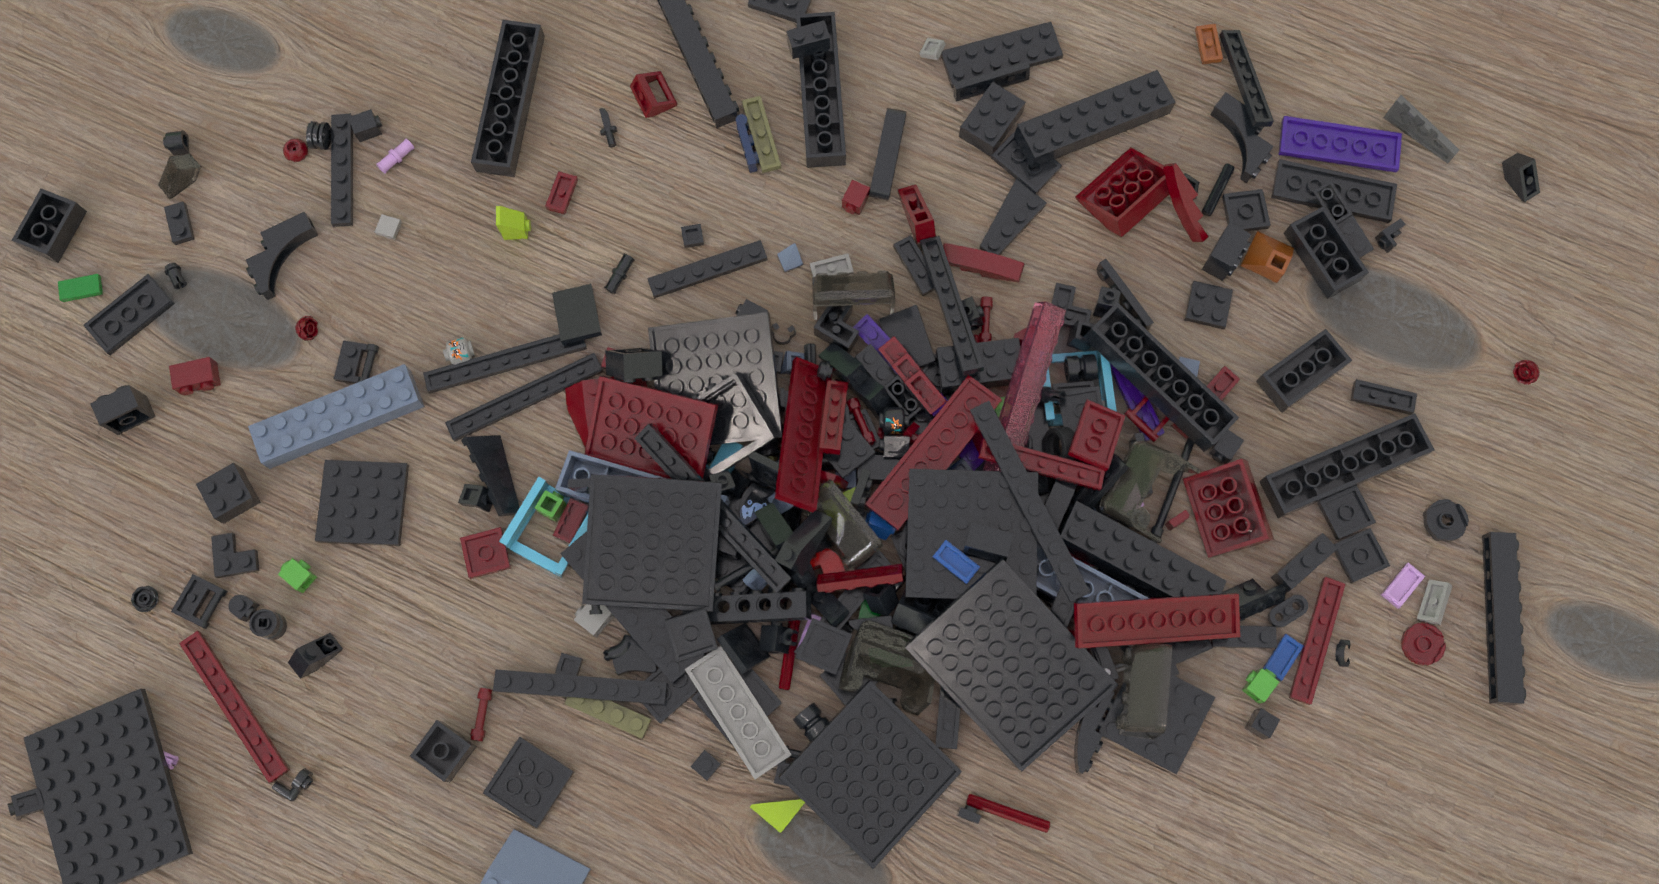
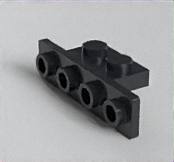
[1222,578,1286,621]

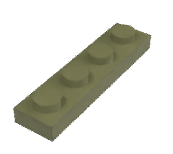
[742,96,781,173]
[564,697,652,739]

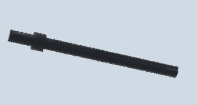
[1149,438,1194,543]

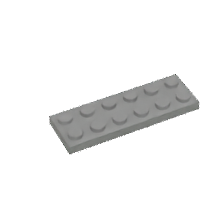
[685,646,792,780]

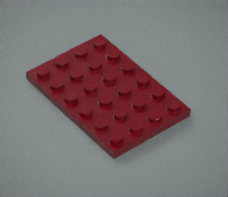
[584,376,718,479]

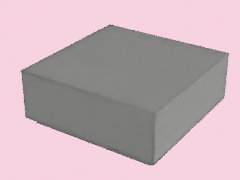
[919,38,946,60]
[375,214,402,240]

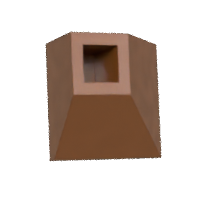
[1240,231,1294,283]

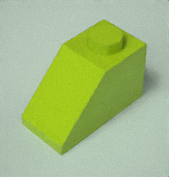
[496,206,531,240]

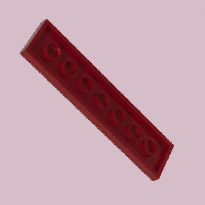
[775,356,832,512]
[865,375,1002,531]
[1074,593,1240,648]

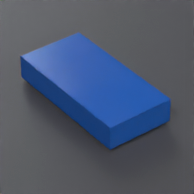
[932,540,980,584]
[1262,634,1304,682]

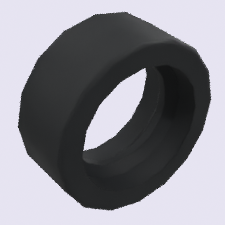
[1043,427,1076,461]

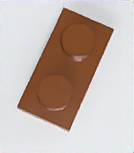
[1195,24,1223,65]

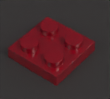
[460,527,511,579]

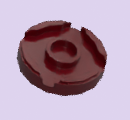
[1401,623,1446,665]

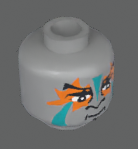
[443,337,475,365]

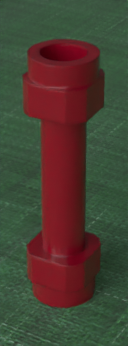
[979,296,993,343]
[846,398,876,446]
[470,688,492,741]

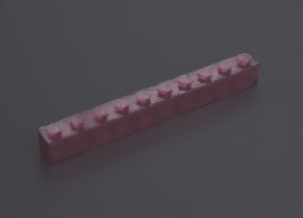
[983,301,1066,471]

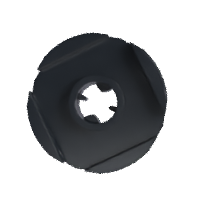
[1423,499,1469,542]

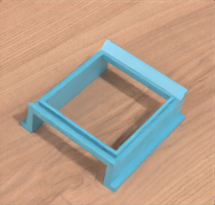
[1038,349,1117,427]
[499,477,588,578]

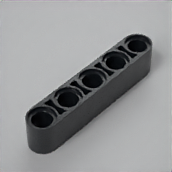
[869,108,907,200]

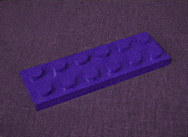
[1278,116,1402,172]

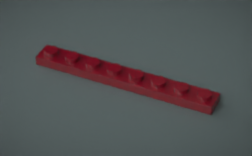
[179,631,290,783]

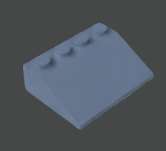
[481,829,591,884]

